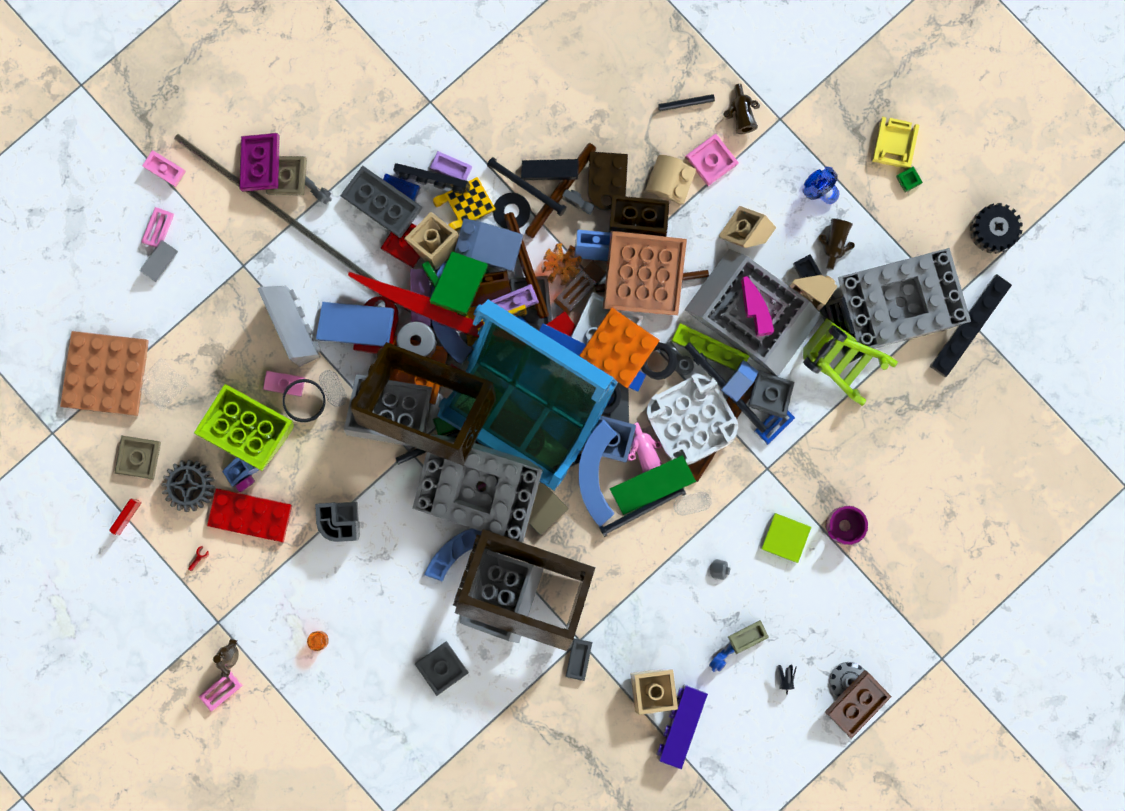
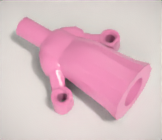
[627,422,662,473]

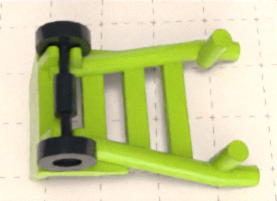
[803,318,898,406]

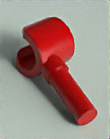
[188,546,209,571]

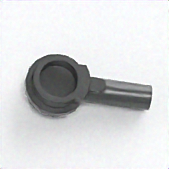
[305,176,332,204]
[666,340,694,375]

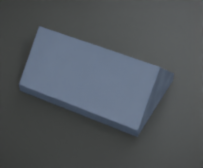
[570,410,636,462]

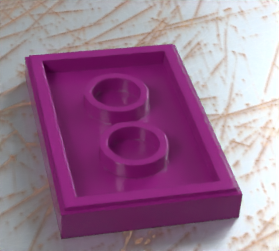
[239,133,280,192]

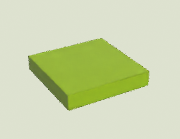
[761,513,811,563]

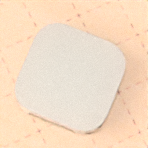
[647,373,738,465]

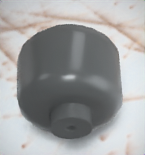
[710,559,731,580]

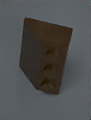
[609,195,669,237]

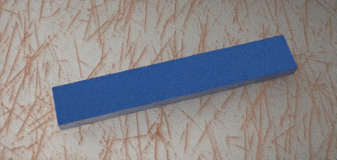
[539,323,646,392]

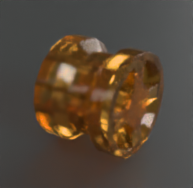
[307,631,329,651]

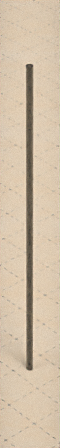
[174,134,434,331]

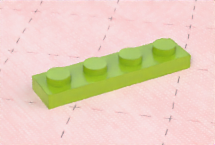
[672,323,749,371]

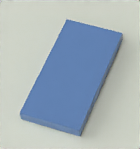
[316,302,395,347]

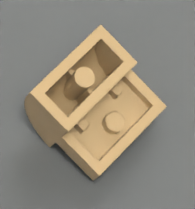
[645,155,696,205]

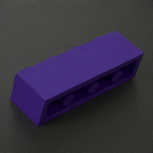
[656,684,708,770]

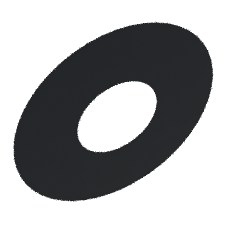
[493,193,531,229]

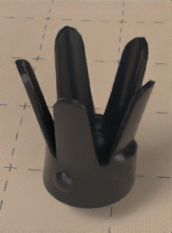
[777,664,797,695]

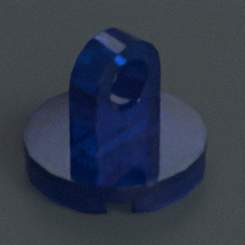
[802,166,840,204]

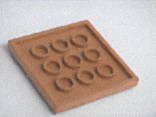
[603,231,687,316]
[60,331,149,416]

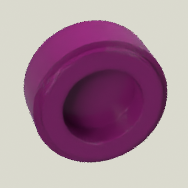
[235,475,255,492]

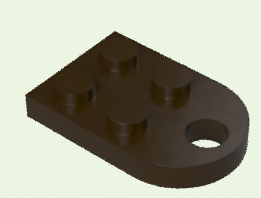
[587,151,628,211]

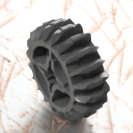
[161,460,215,512]

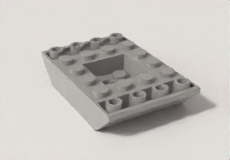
[838,248,971,349]
[685,249,822,376]
[412,434,543,543]

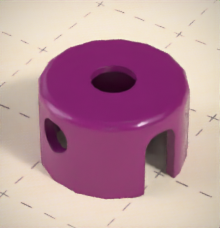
[826,506,868,545]

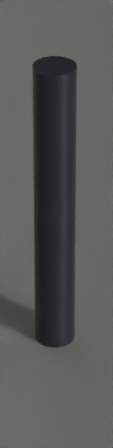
[658,94,715,112]

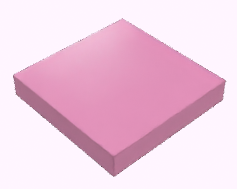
[685,133,739,187]

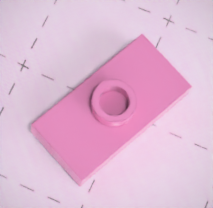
[263,371,305,397]

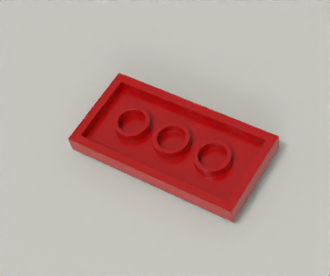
[207,488,293,543]

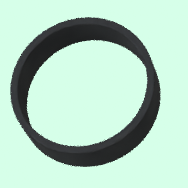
[283,379,326,422]

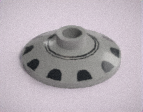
[830,662,865,697]

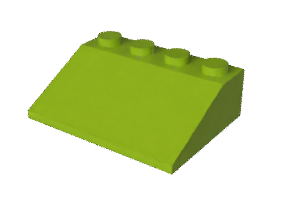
[194,384,294,471]

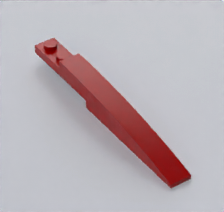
[348,272,527,349]

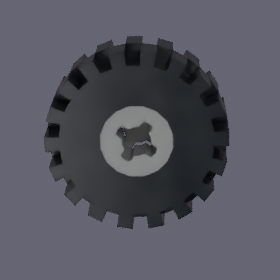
[970,203,1023,254]

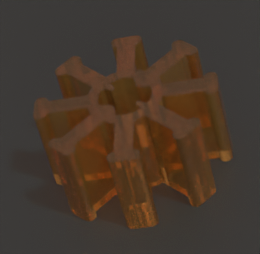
[541,243,582,286]

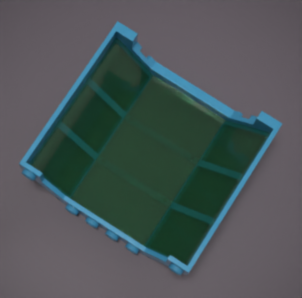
[437,299,618,491]

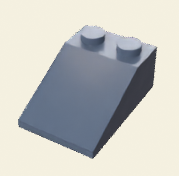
[455,218,523,272]

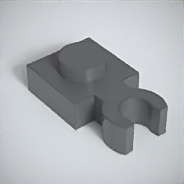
[562,189,594,215]

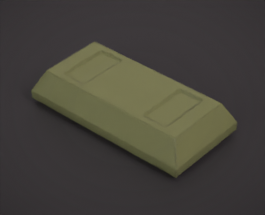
[728,620,769,654]

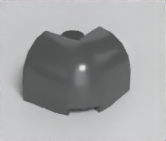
[315,502,360,542]

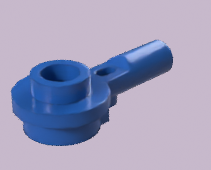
[709,644,734,672]

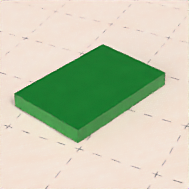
[430,252,488,316]

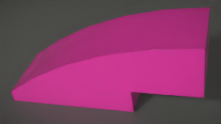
[741,276,774,336]

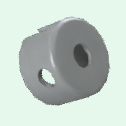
[396,322,437,358]

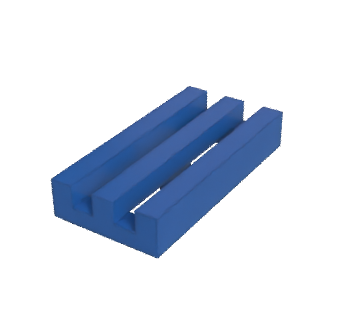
[754,411,795,445]

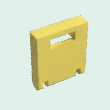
[872,116,919,169]

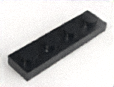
[393,163,471,194]

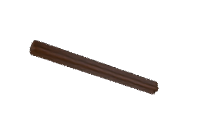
[525,143,596,238]
[504,212,549,319]

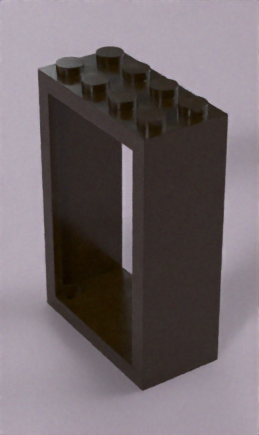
[350,342,496,466]
[453,529,596,651]

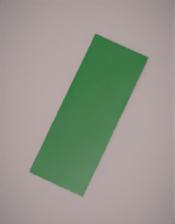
[610,455,696,515]

